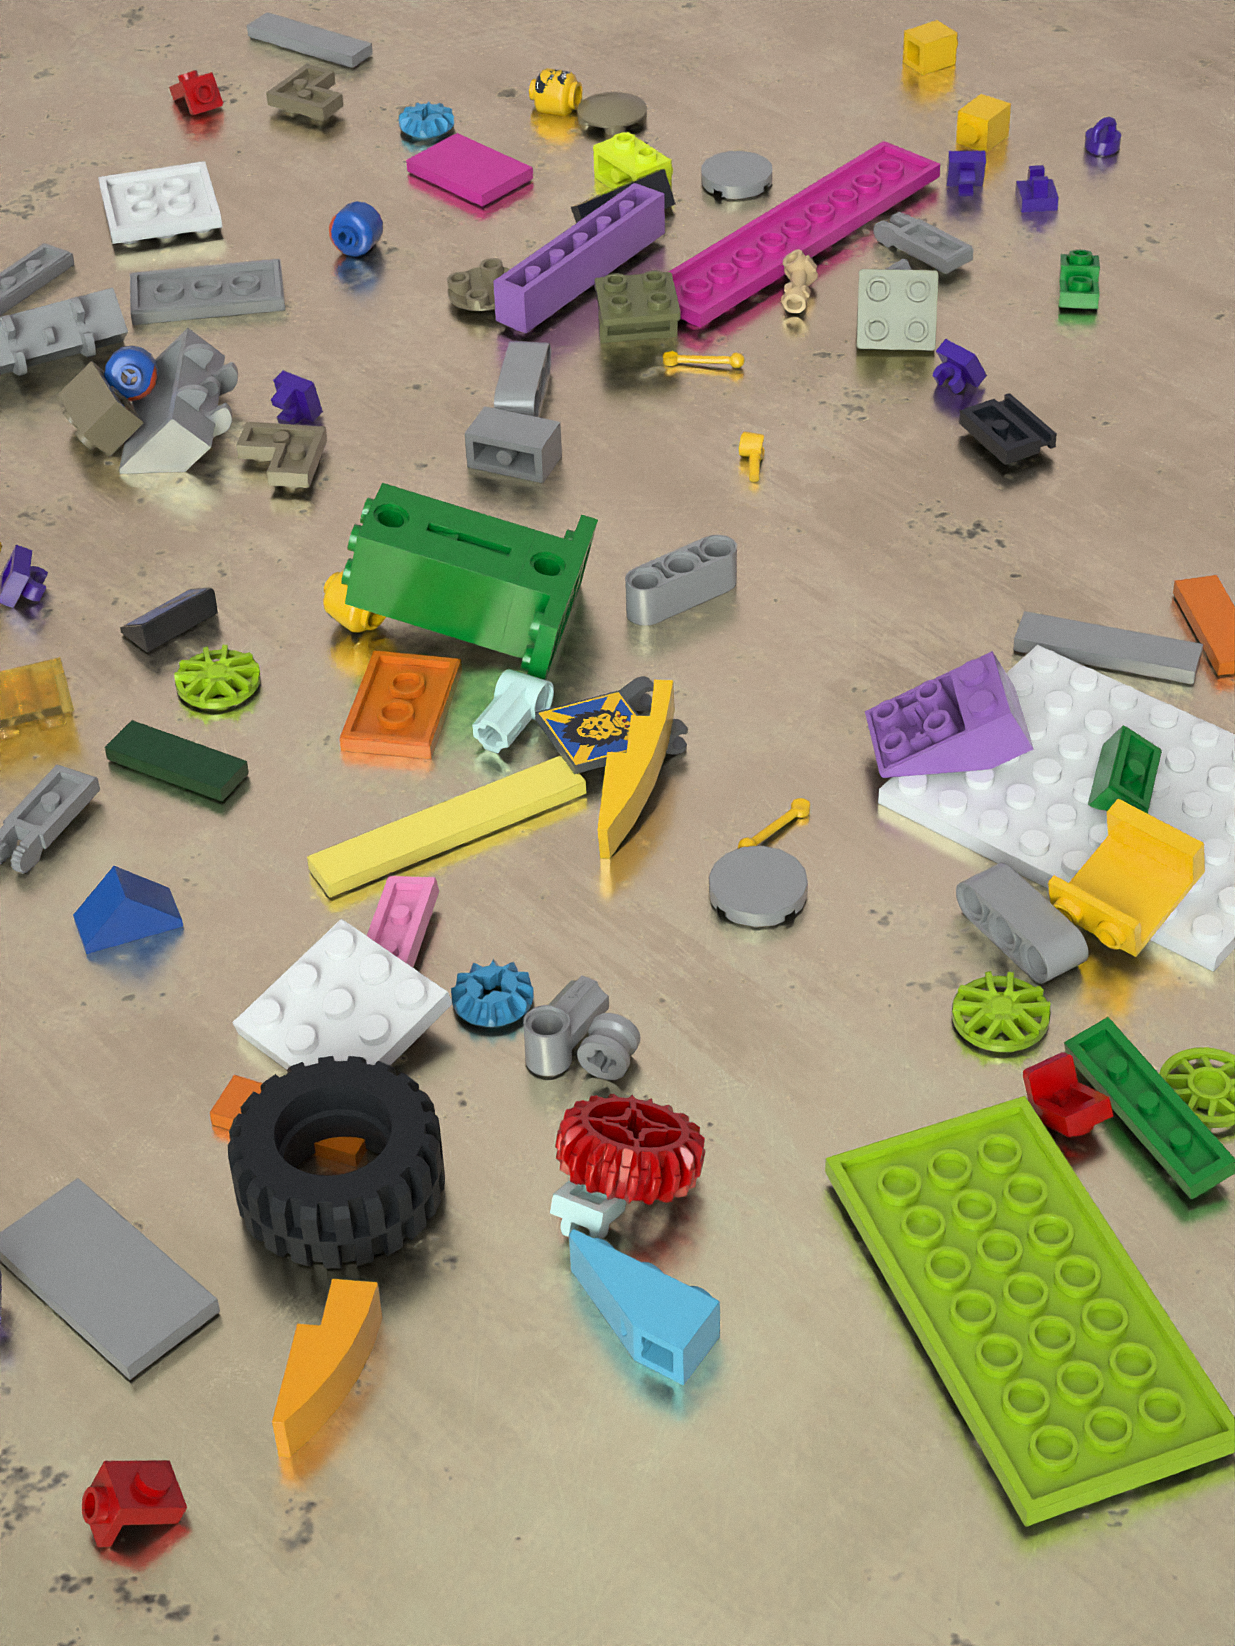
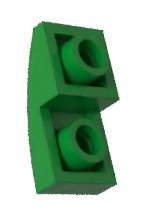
[1059,249,1100,309]

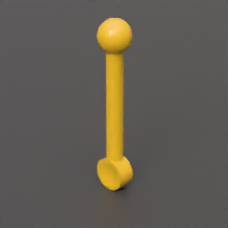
[663,351,745,368]
[738,798,810,849]

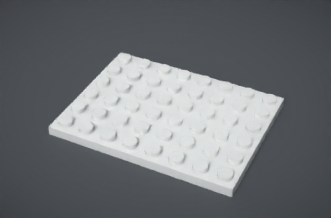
[878,645,1235,972]

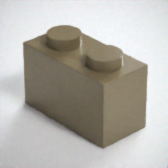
[57,361,144,457]

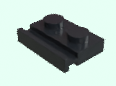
[959,393,1057,465]

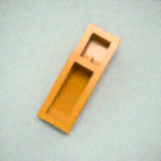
[272,1279,383,1457]

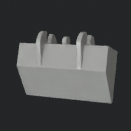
[0,288,128,376]
[119,328,238,474]

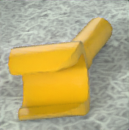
[739,431,765,482]

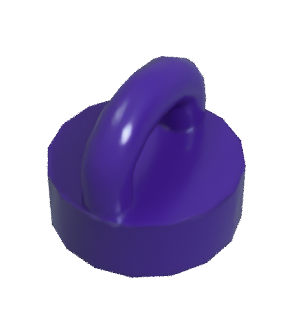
[1084,117,1121,156]

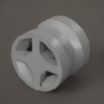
[577,1013,641,1080]

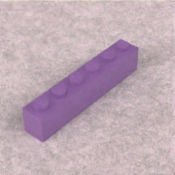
[493,183,665,333]

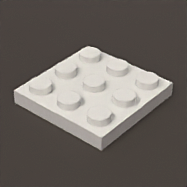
[98,161,222,244]
[232,919,453,1070]

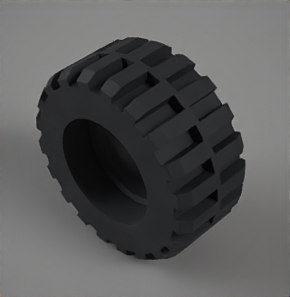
[227,1056,445,1269]

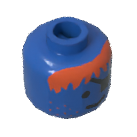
[329,201,383,257]
[104,345,159,401]

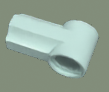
[472,669,554,753]

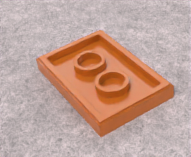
[339,651,462,760]

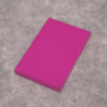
[406,133,533,207]

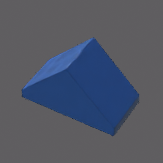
[73,866,183,954]

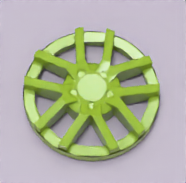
[174,645,261,709]
[952,971,1051,1052]
[1159,1047,1235,1131]

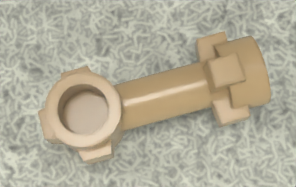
[781,249,818,313]

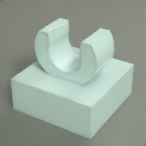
[550,1180,626,1239]

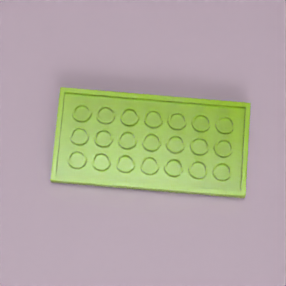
[825,1096,1235,1527]

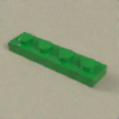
[1064,1017,1235,1200]

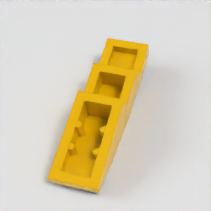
[597,679,675,859]

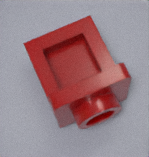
[169,70,223,115]
[1023,1052,1113,1137]
[82,1460,187,1547]

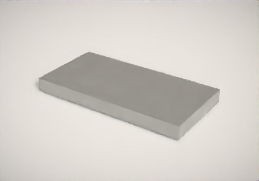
[130,259,285,325]
[0,1178,220,1380]

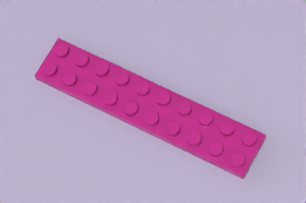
[669,141,941,328]

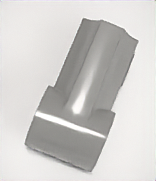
[524,975,609,1076]

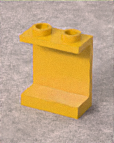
[1048,799,1205,957]

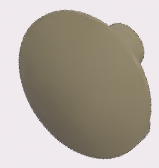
[577,92,647,135]
[447,258,510,311]

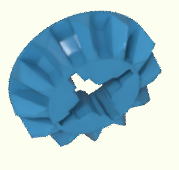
[399,102,455,138]
[451,958,534,1027]

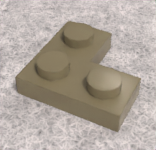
[266,64,344,121]
[236,422,327,489]

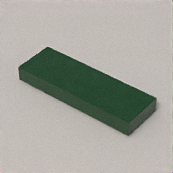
[105,720,249,801]

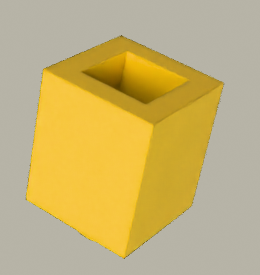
[903,20,958,75]
[956,94,1011,153]

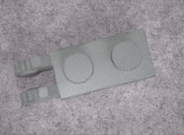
[873,212,973,274]
[0,765,100,874]

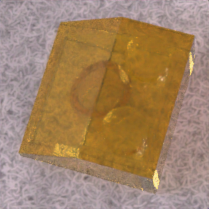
[0,657,74,742]

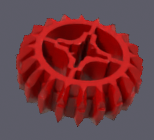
[555,1093,706,1205]

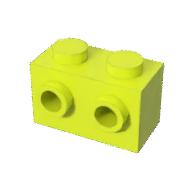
[593,132,673,191]

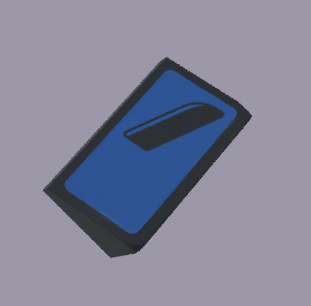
[120,587,218,652]

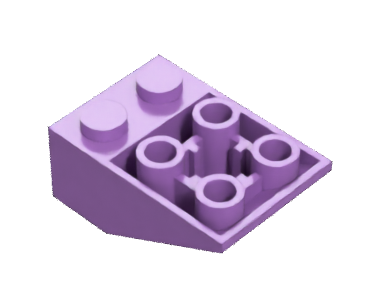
[865,651,1034,778]

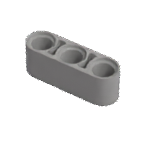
[494,341,551,417]
[625,535,737,625]
[956,863,1088,984]

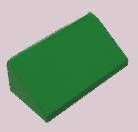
[1088,725,1162,813]

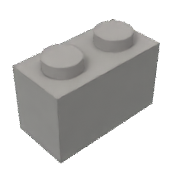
[465,406,562,483]

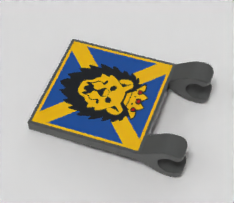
[535,676,688,774]

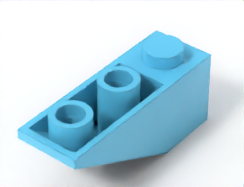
[569,1229,720,1386]

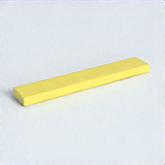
[307,755,587,898]

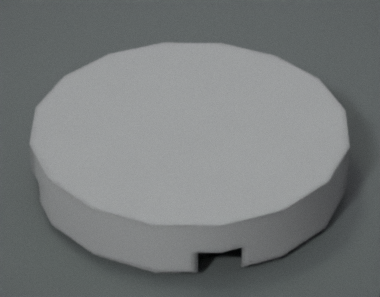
[701,151,772,199]
[709,846,808,927]

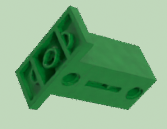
[341,483,598,680]

